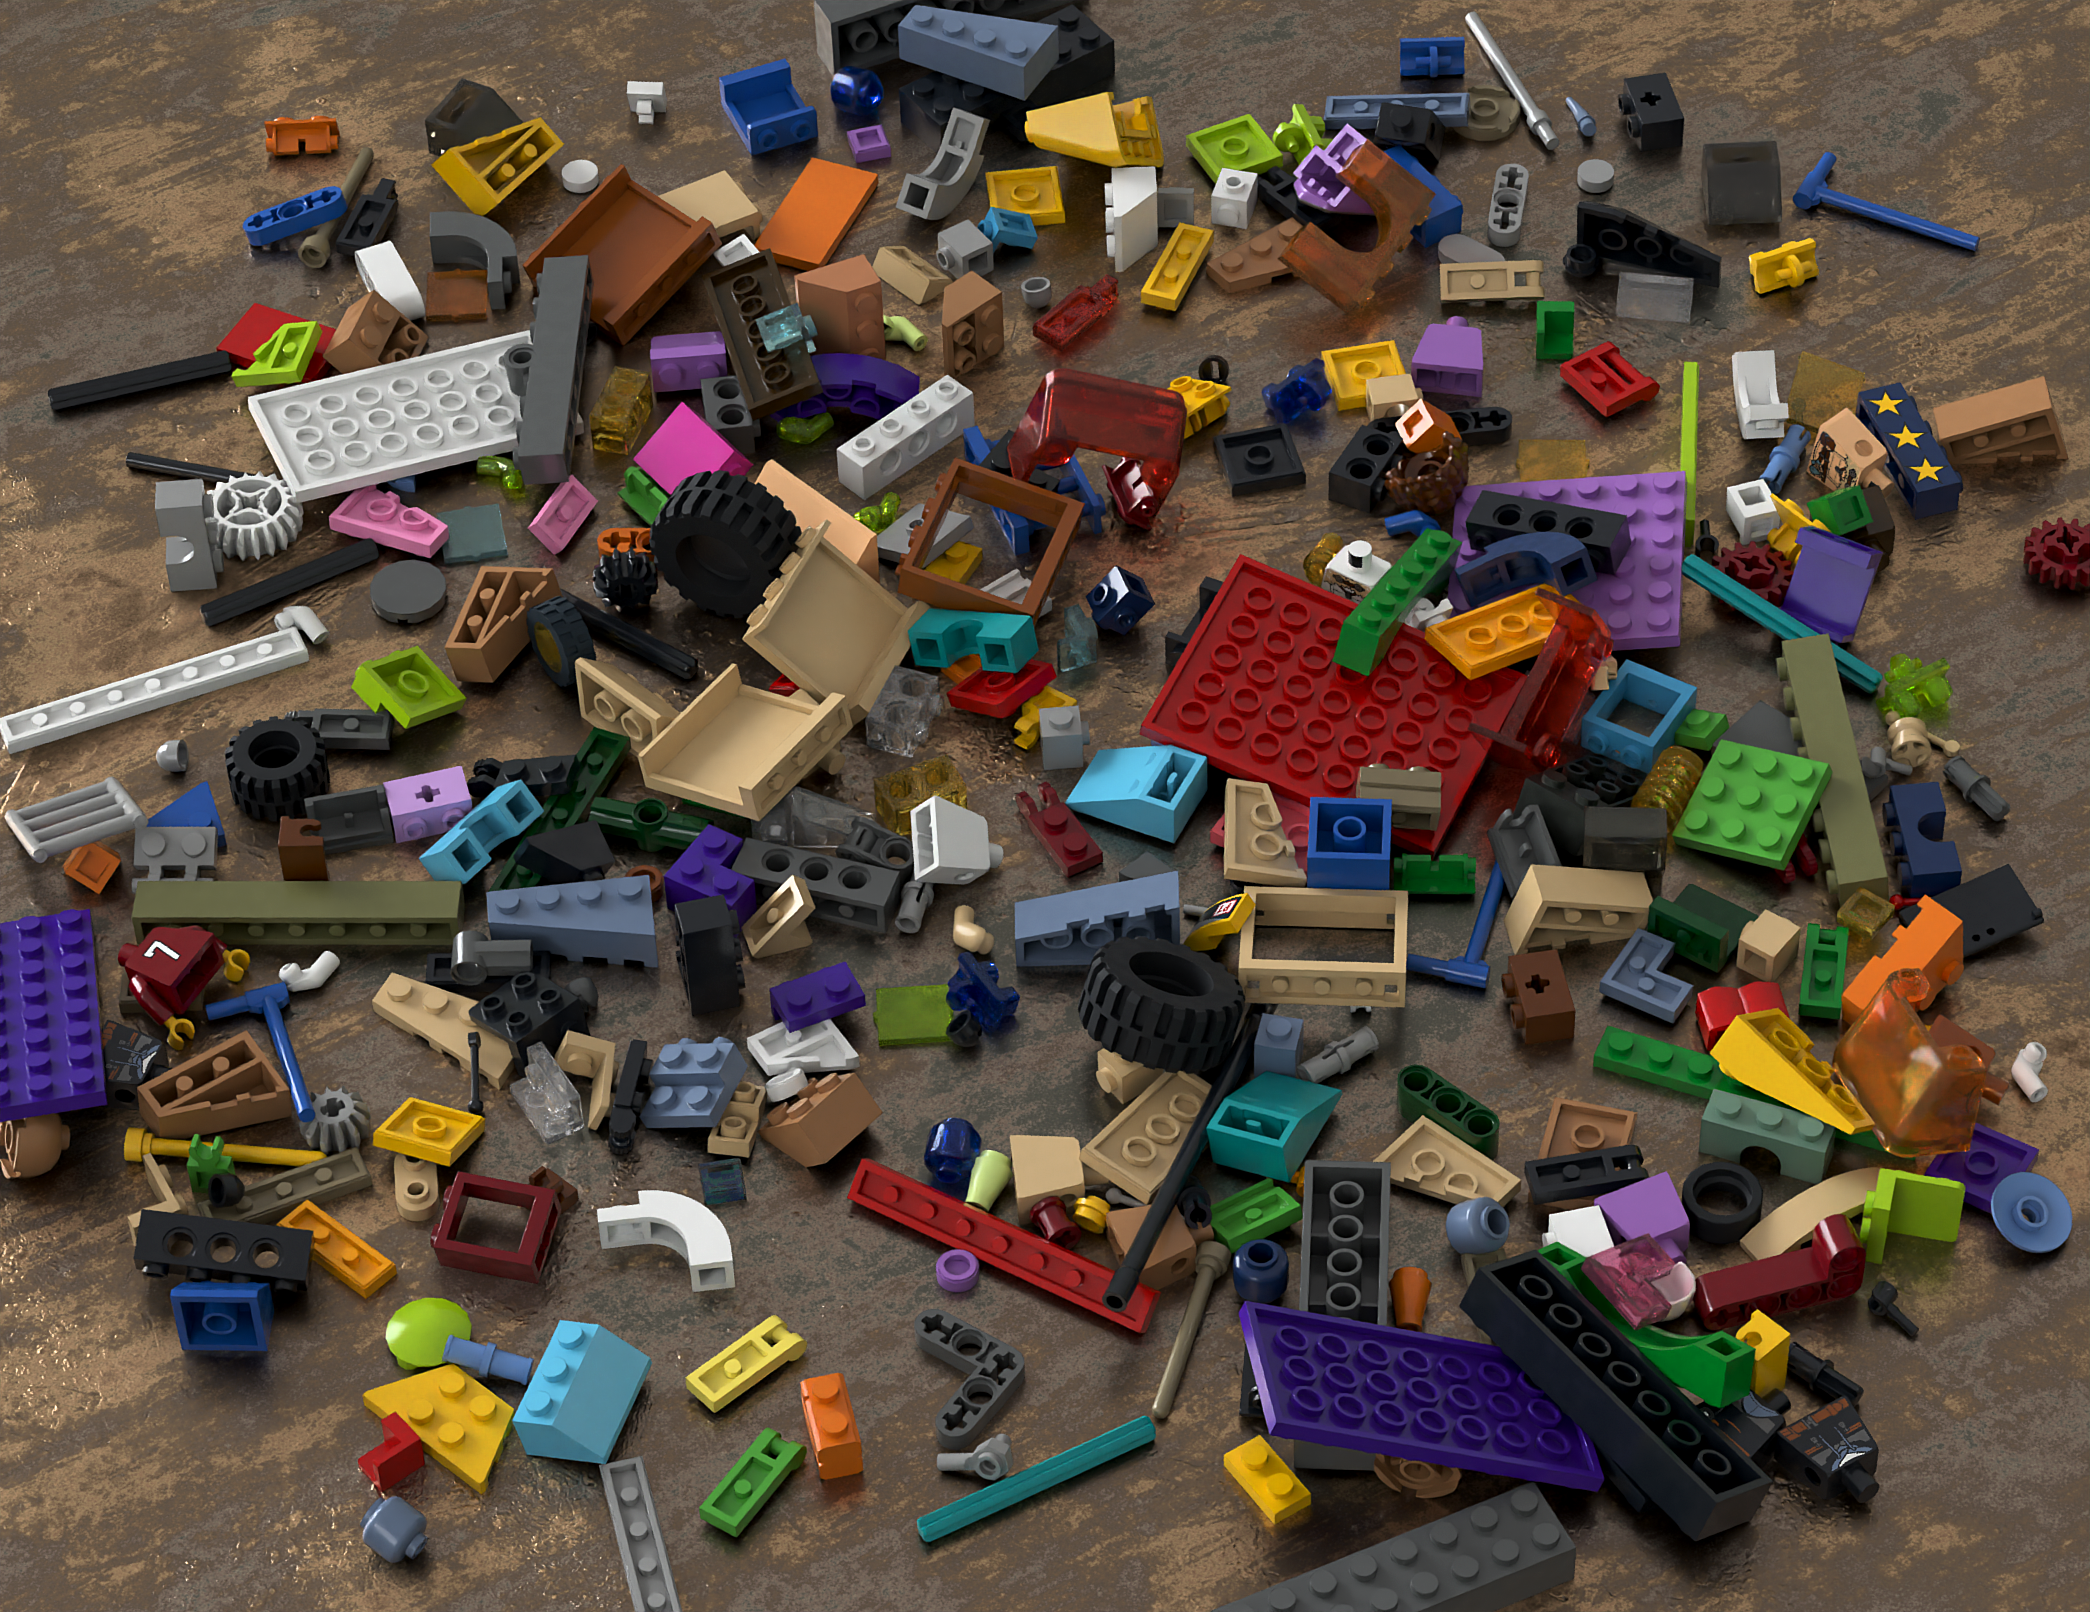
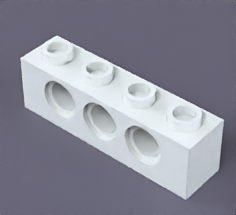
[837,375,975,500]

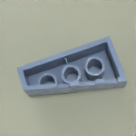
[898,5,1059,101]

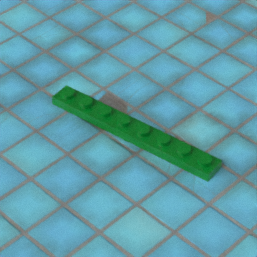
[1593,1025,1929,1161]

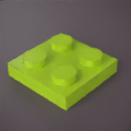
[1186,114,1283,184]

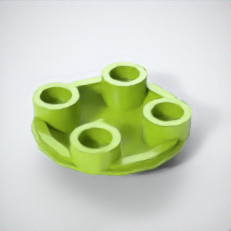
[386,1298,472,1370]

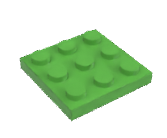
[1672,739,1833,870]

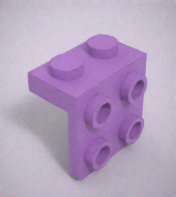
[650,331,728,392]

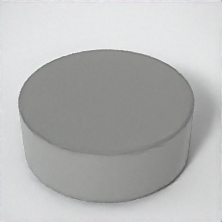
[1577,159,1614,193]

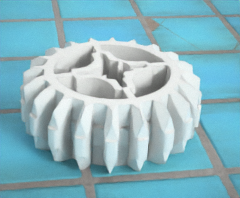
[207,471,304,561]

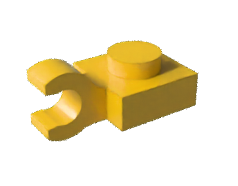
[1014,685,1077,750]

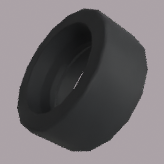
[1681,1162,1763,1244]

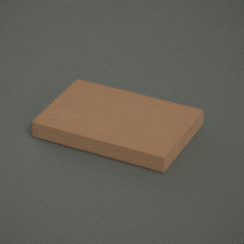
[1528,1097,1638,1210]

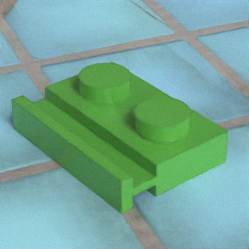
[1210,1178,1303,1254]

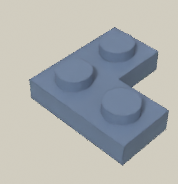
[1599,928,1693,1023]

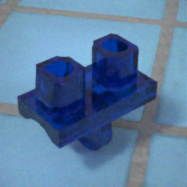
[1262,358,1332,424]
[946,952,1020,1032]

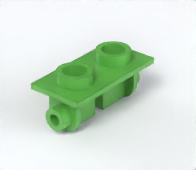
[617,466,671,526]

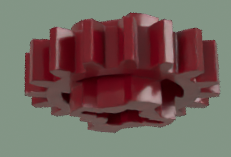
[2023,517,2090,590]
[1711,541,1794,611]

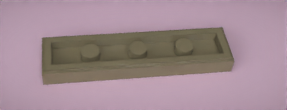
[197,1147,373,1224]

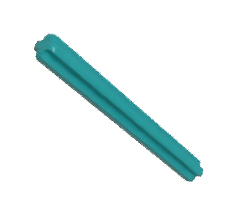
[1682,554,1883,694]
[917,1416,1156,1542]

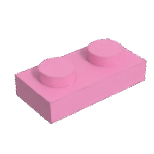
[528,475,598,555]

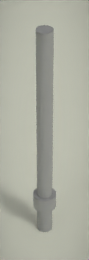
[1465,12,1560,150]

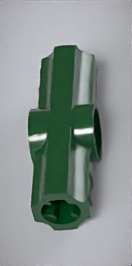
[588,797,714,852]

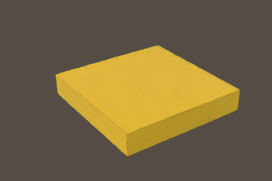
[985,166,1065,226]
[1321,340,1406,411]
[373,1097,486,1167]

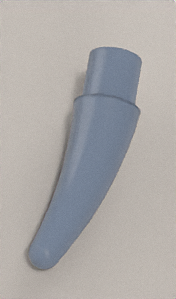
[1566,97,1596,136]

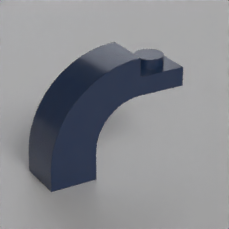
[1454,532,1598,608]

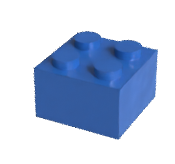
[1307,797,1392,890]

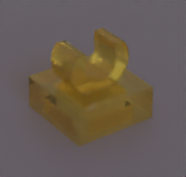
[1836,886,1895,943]

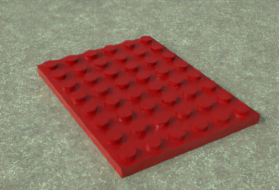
[1140,554,1528,860]

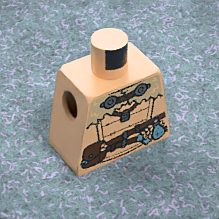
[1806,408,1895,499]

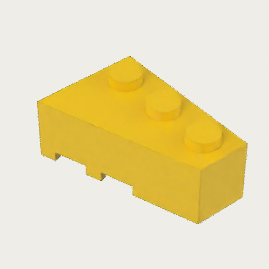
[431,117,564,216]

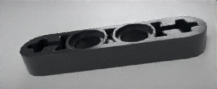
[1368,407,1512,453]

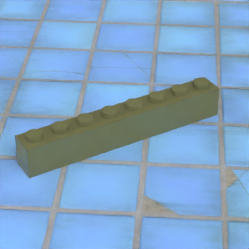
[1776,633,1889,910]
[131,880,465,945]

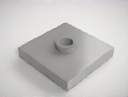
[877,503,974,569]

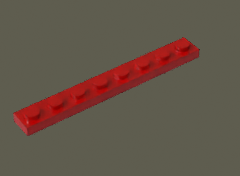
[847,1158,1161,1333]

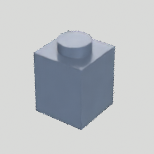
[1254,1013,1304,1078]

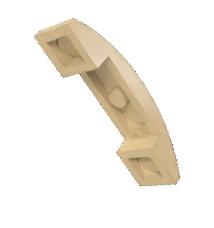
[1740,1167,1880,1261]

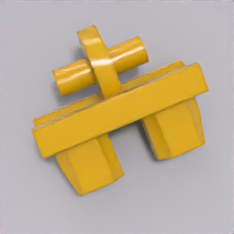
[1749,238,1819,294]

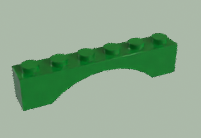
[1332,528,1462,676]
[1537,1242,1756,1409]

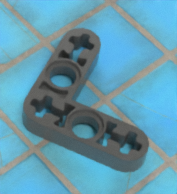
[914,1309,1025,1450]

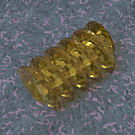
[1631,746,1704,834]

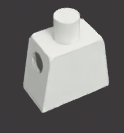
[910,796,1003,885]

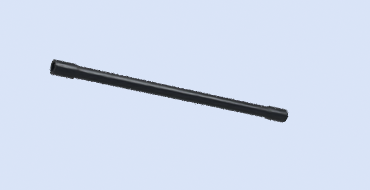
[1102,1003,1278,1312]

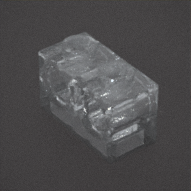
[865,665,944,758]

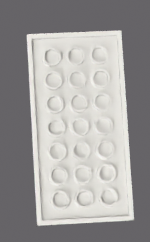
[248,330,584,504]

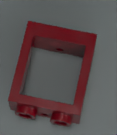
[430,1171,562,1284]

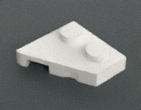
[747,1019,860,1076]

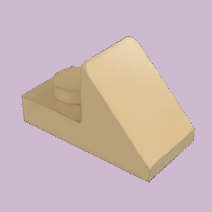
[741,875,815,959]

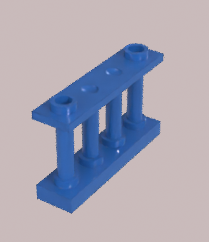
[963,406,1106,556]

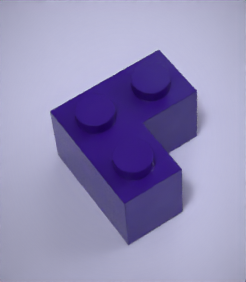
[664,824,757,937]

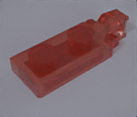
[1033,274,1119,352]

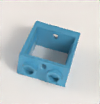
[1580,659,1697,775]

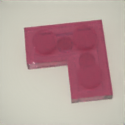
[1581,1233,1675,1330]

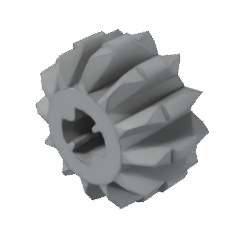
[299,1085,371,1156]

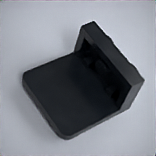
[469,970,591,1080]

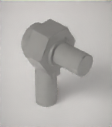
[937,1434,1013,1481]

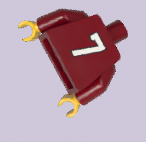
[118,925,250,1050]

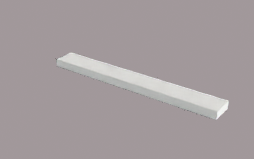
[0,626,309,754]

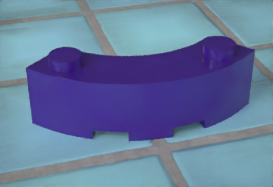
[769,353,920,428]

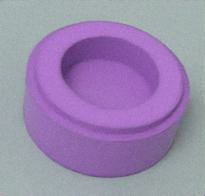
[936,1249,979,1293]

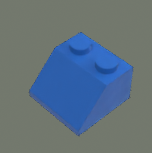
[170,1281,274,1351]

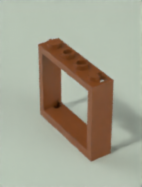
[895,458,1085,627]

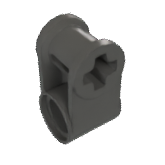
[835,816,914,885]

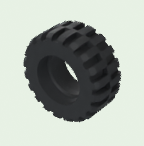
[649,470,802,618]
[1078,936,1246,1074]

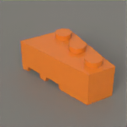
[1841,895,1964,1046]

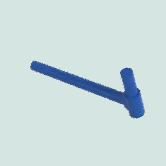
[1793,152,1980,251]
[1406,860,1505,988]
[205,982,315,1122]

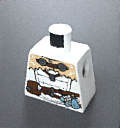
[1321,540,1393,604]

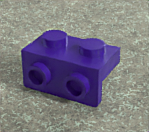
[769,962,866,1033]

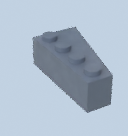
[1015,871,1180,967]
[486,875,659,968]

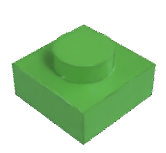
[1674,709,1730,751]

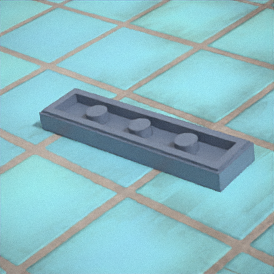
[1324,93,1470,130]

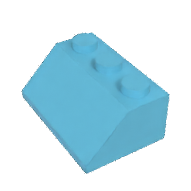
[512,1320,652,1464]

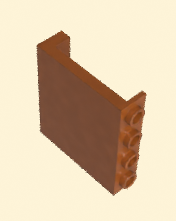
[522,164,722,346]

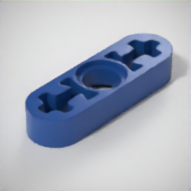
[243,186,348,246]

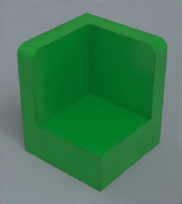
[1536,301,1574,359]
[1807,485,1873,536]

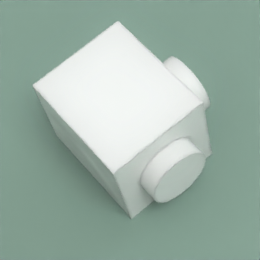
[1211,168,1258,229]

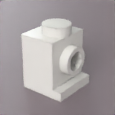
[1726,479,1780,546]

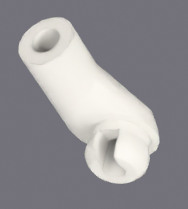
[274,606,330,644]

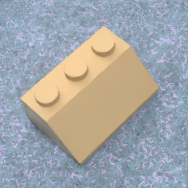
[574,657,682,757]

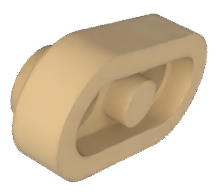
[394,1153,440,1221]

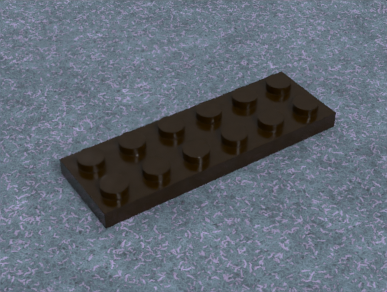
[702,248,823,421]

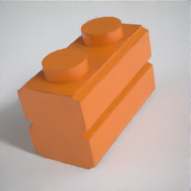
[800,1373,863,1480]

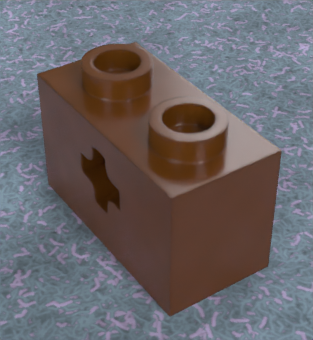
[1501,949,1576,1045]

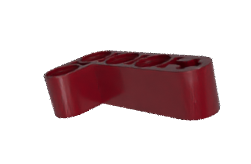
[1692,1214,1866,1331]

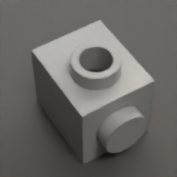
[936,219,994,279]
[1039,705,1090,770]

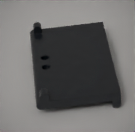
[1899,864,2044,958]

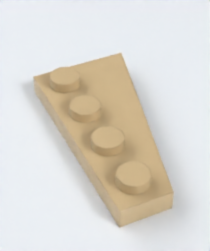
[372,972,515,1090]

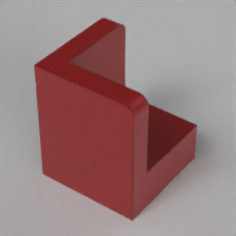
[358,1411,425,1492]

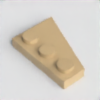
[1224,778,1307,888]
[1373,1115,1521,1207]

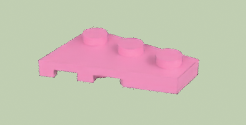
[329,484,449,558]

